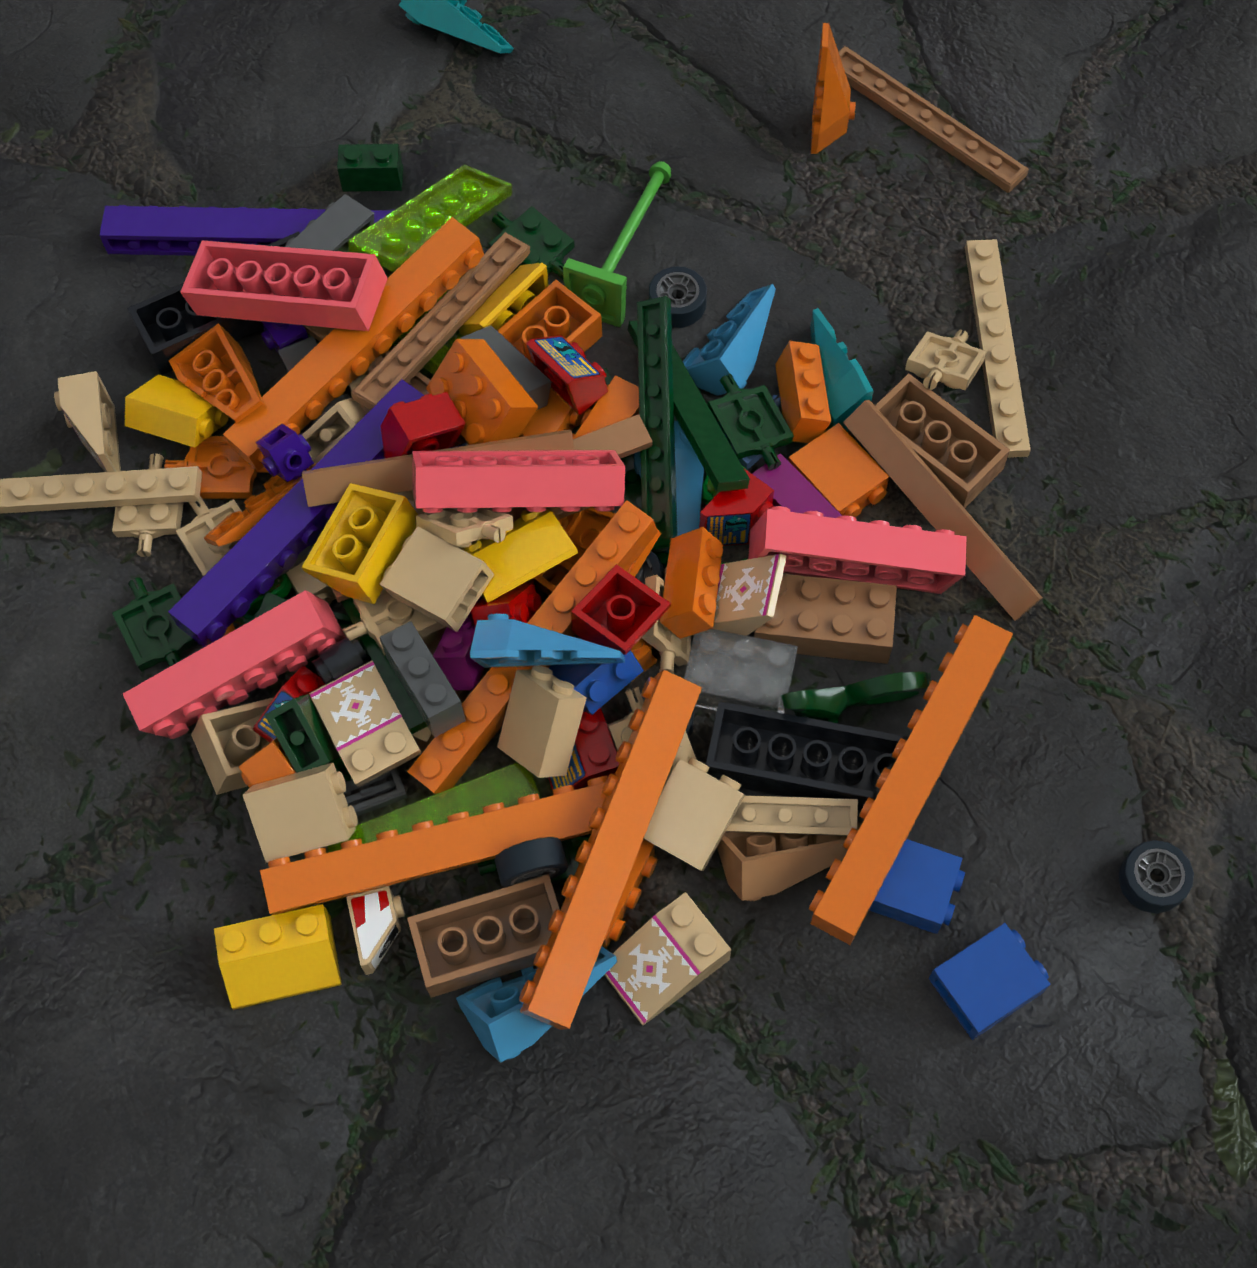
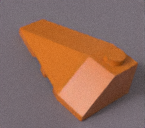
[811,23,856,154]
[168,323,264,423]
[204,464,316,547]

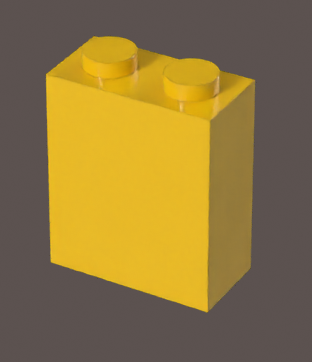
[125,374,229,448]

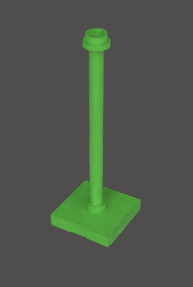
[563,161,671,328]

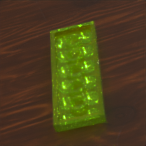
[348,164,512,272]

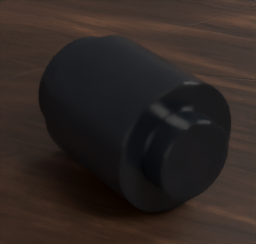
[312,637,367,685]

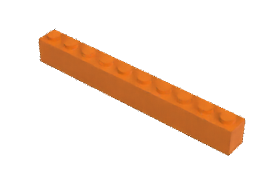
[223,217,484,471]
[407,500,658,800]
[809,615,1013,945]
[519,670,702,1030]
[260,776,608,915]

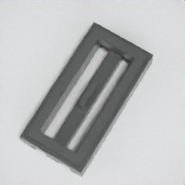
[344,767,408,816]

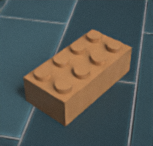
[875,373,1010,508]
[753,574,897,664]
[407,874,560,998]

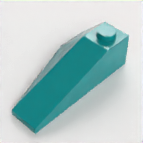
[399,0,514,53]
[810,308,873,432]

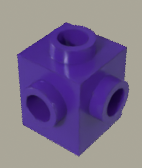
[261,321,308,354]
[255,424,314,482]

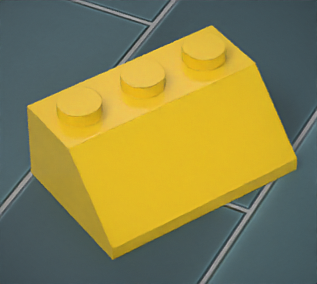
[459,263,549,338]
[301,483,418,604]
[461,508,578,603]
[214,904,342,1010]

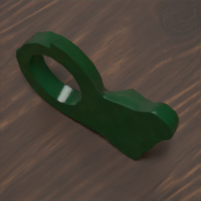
[781,672,931,724]

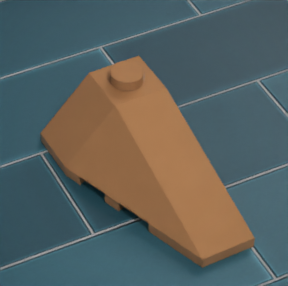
[717,822,861,901]

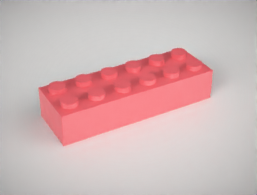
[180,240,388,331]
[412,450,625,513]
[748,506,967,594]
[123,590,345,739]

